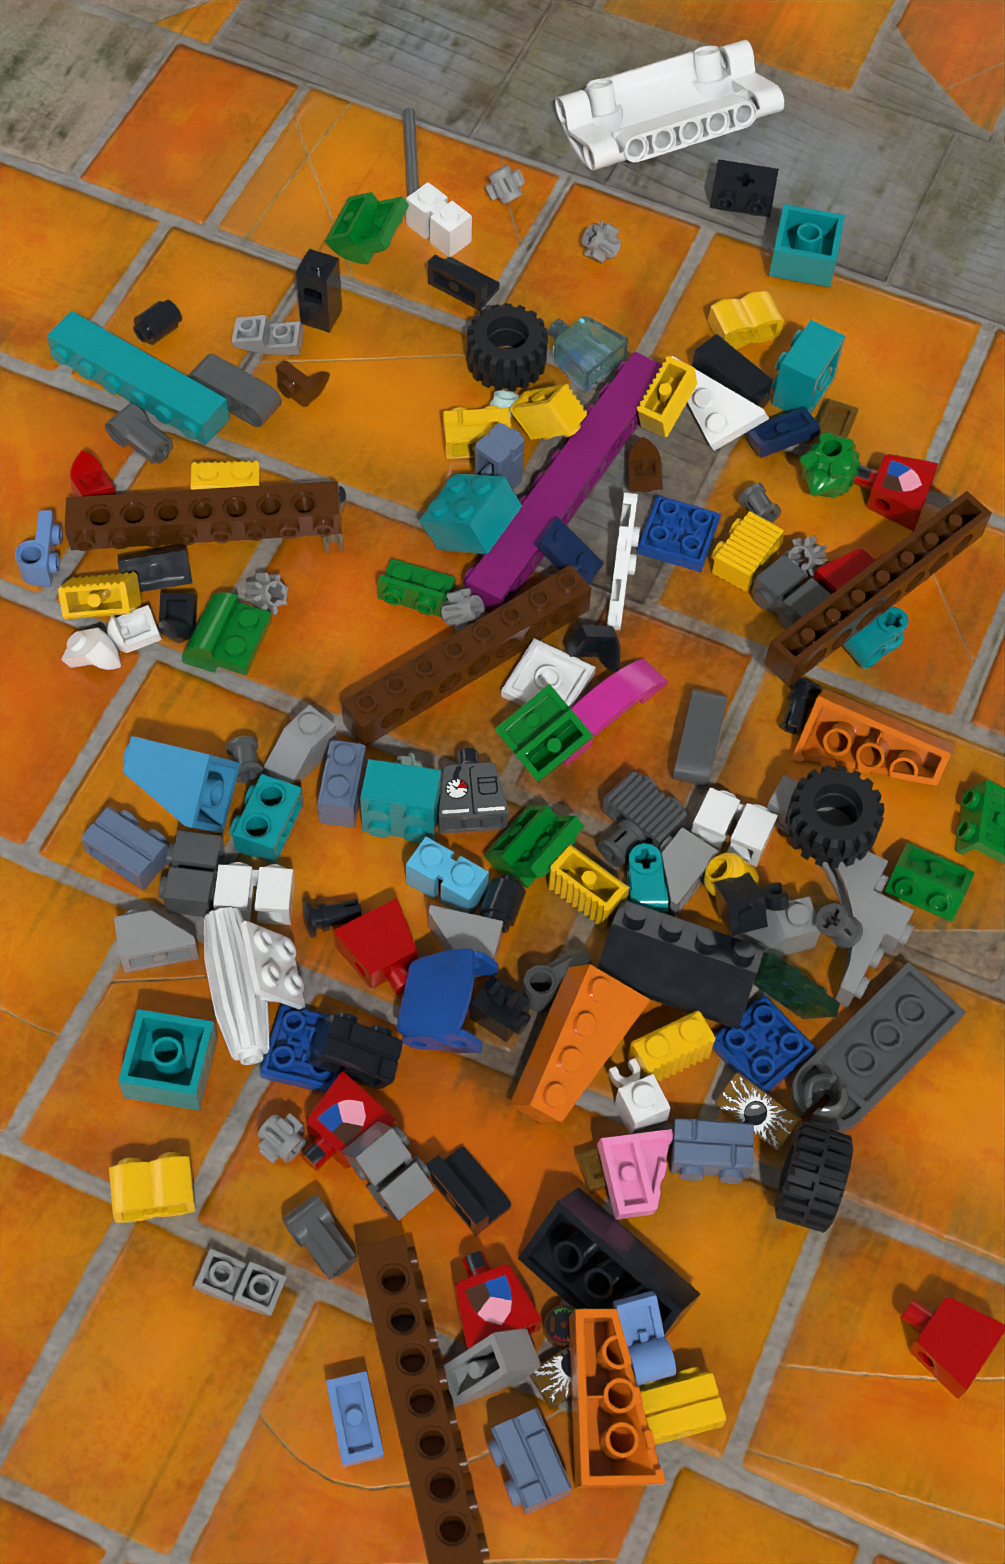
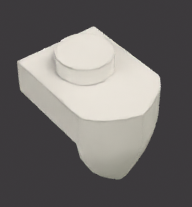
[107,605,162,653]
[61,628,121,670]

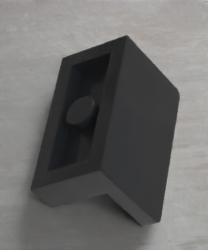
[428,255,500,311]
[117,544,192,592]
[426,1147,511,1236]

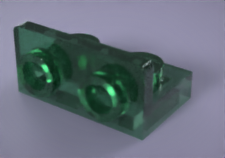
[754,952,840,1019]

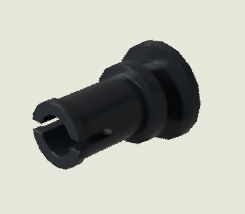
[780,678,822,735]
[303,898,362,938]

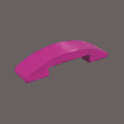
[564,659,668,766]

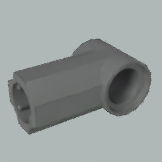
[105,403,173,464]
[522,947,593,1012]
[282,1194,357,1280]

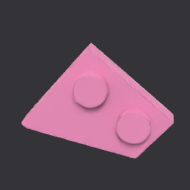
[597,1129,674,1220]

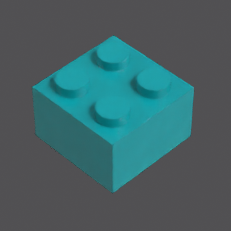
[769,204,845,287]
[771,320,846,414]
[419,473,522,554]
[360,759,441,843]
[118,1009,218,1111]

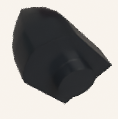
[158,593,198,644]
[565,624,621,671]

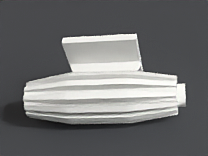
[204,907,305,1065]

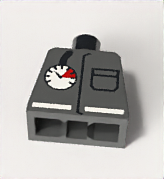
[439,748,509,834]

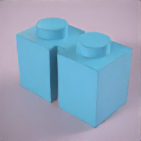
[406,836,489,914]

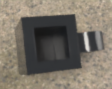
[714,873,790,936]
[470,975,531,1043]

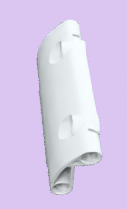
[555,40,784,171]

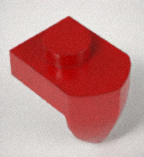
[70,450,115,497]

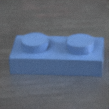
[326,1371,384,1467]

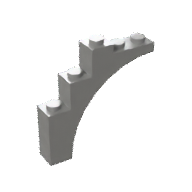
[767,775,915,1008]

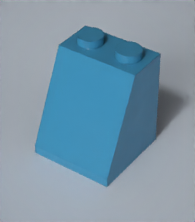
[122,736,241,833]

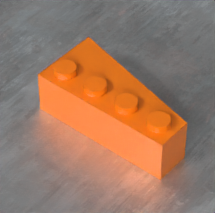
[509,964,651,1123]

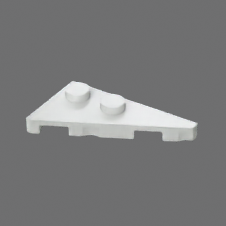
[672,356,769,451]
[607,493,640,630]

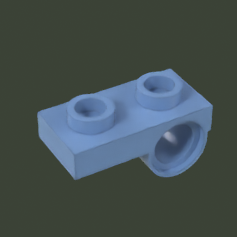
[15,510,62,587]
[613,1291,676,1386]

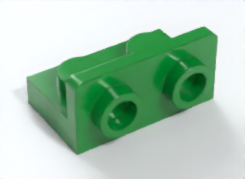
[377,559,456,617]
[955,779,1005,863]
[885,842,975,921]

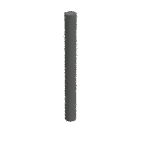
[403,108,419,197]

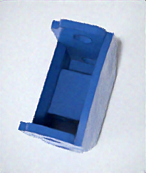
[397,949,498,1053]

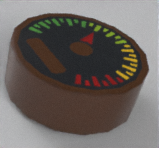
[543,1305,575,1349]

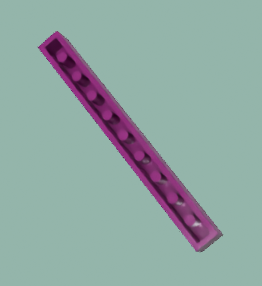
[463,351,662,613]

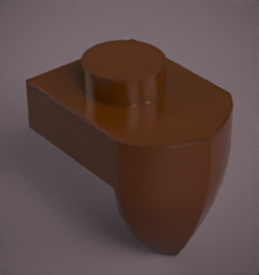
[276,360,330,407]
[628,437,663,492]

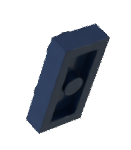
[746,406,820,458]
[533,516,604,584]

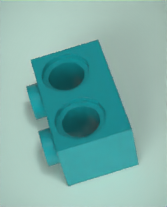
[230,774,304,864]

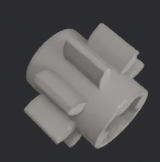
[486,165,525,204]
[582,221,621,263]
[785,536,829,577]
[245,572,289,615]
[441,588,485,633]
[257,1113,306,1163]

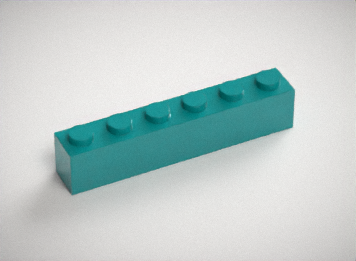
[47,311,229,445]

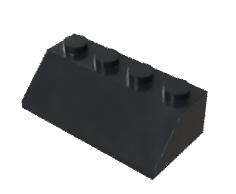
[597,899,765,1029]
[518,1187,701,1338]

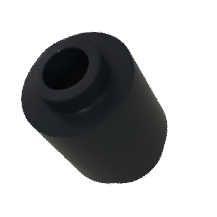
[133,299,182,345]
[480,875,526,933]

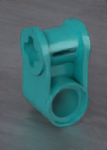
[842,607,908,669]
[626,843,668,915]

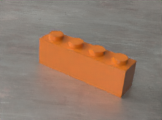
[791,688,956,786]
[569,1309,666,1488]

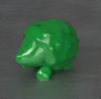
[800,432,860,498]

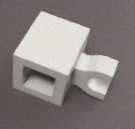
[608,1058,671,1135]

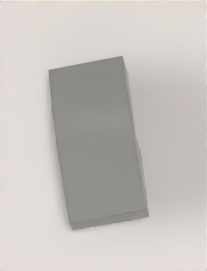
[231,315,304,355]
[192,1248,287,1316]

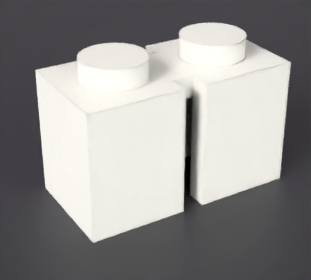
[406,182,472,257]
[691,787,778,867]
[213,862,295,925]

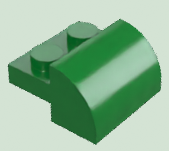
[325,192,409,264]
[182,592,272,676]
[494,684,594,783]
[483,805,585,888]

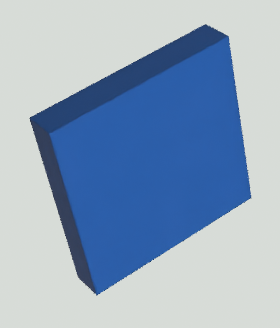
[637,495,721,572]
[712,995,817,1093]
[260,1003,338,1093]

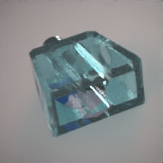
[548,316,628,394]

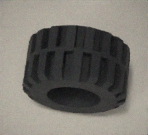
[467,303,548,392]
[785,766,885,868]
[775,1122,853,1233]

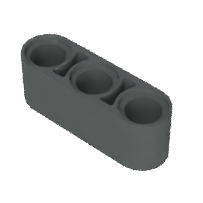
[187,354,282,427]
[672,688,728,787]

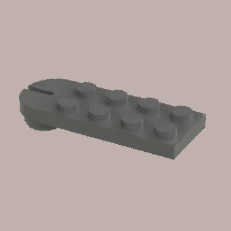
[790,962,966,1133]

